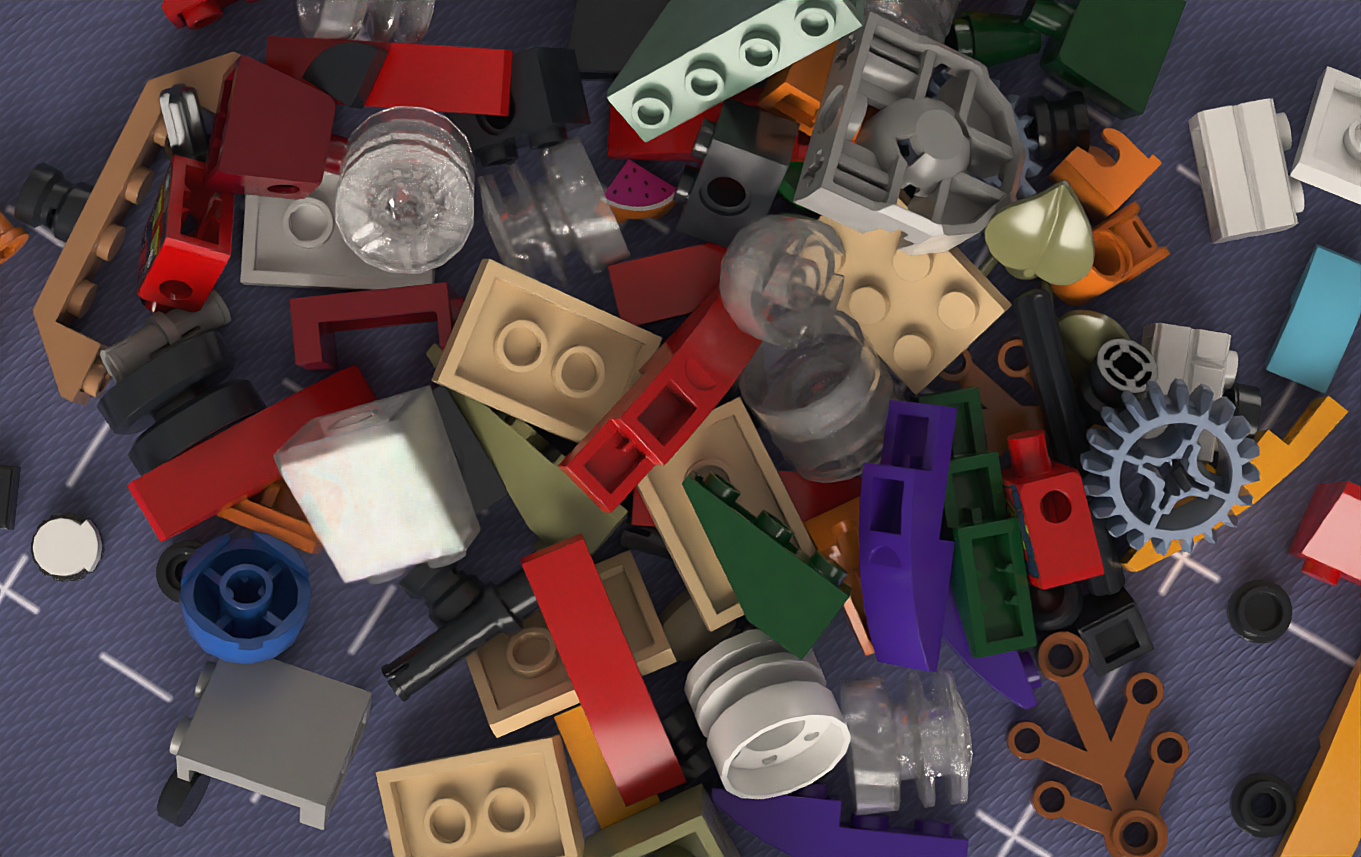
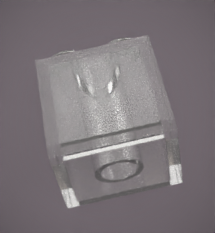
[273,385,481,584]

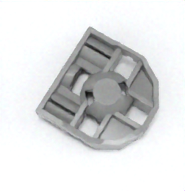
[793,11,1026,256]

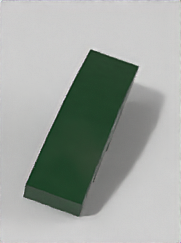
[909,386,1037,658]

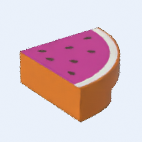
[594,159,677,223]

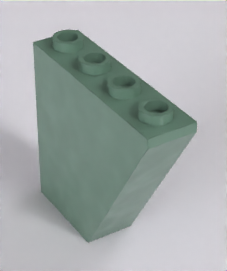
[606,0,865,143]

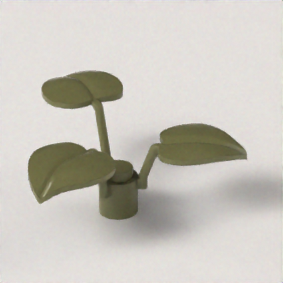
[978,180,1130,384]

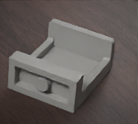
[170,658,372,830]

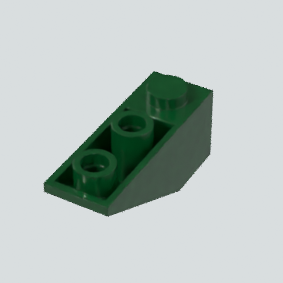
[682,470,852,661]

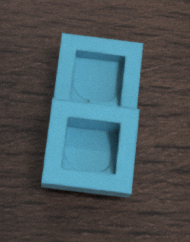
[1265,244,1361,394]

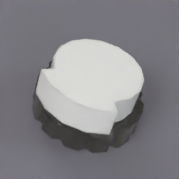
[31,512,105,582]

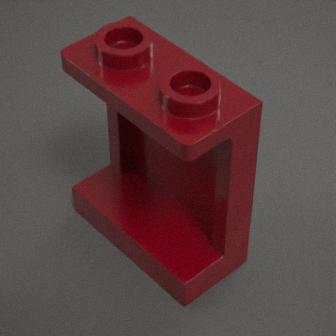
[289,282,465,373]

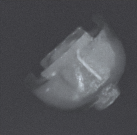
[719,213,844,350]

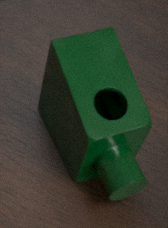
[1020,0,1186,120]

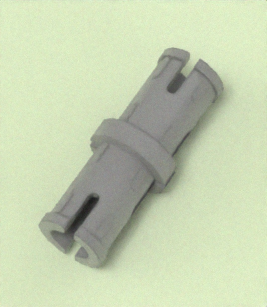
[100,290,231,383]

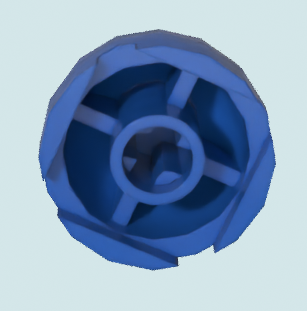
[179,532,312,664]

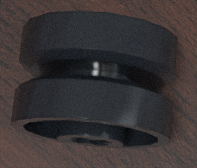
[97,331,267,476]

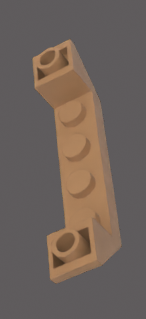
[32,51,241,405]

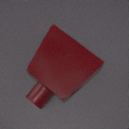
[201,55,363,200]

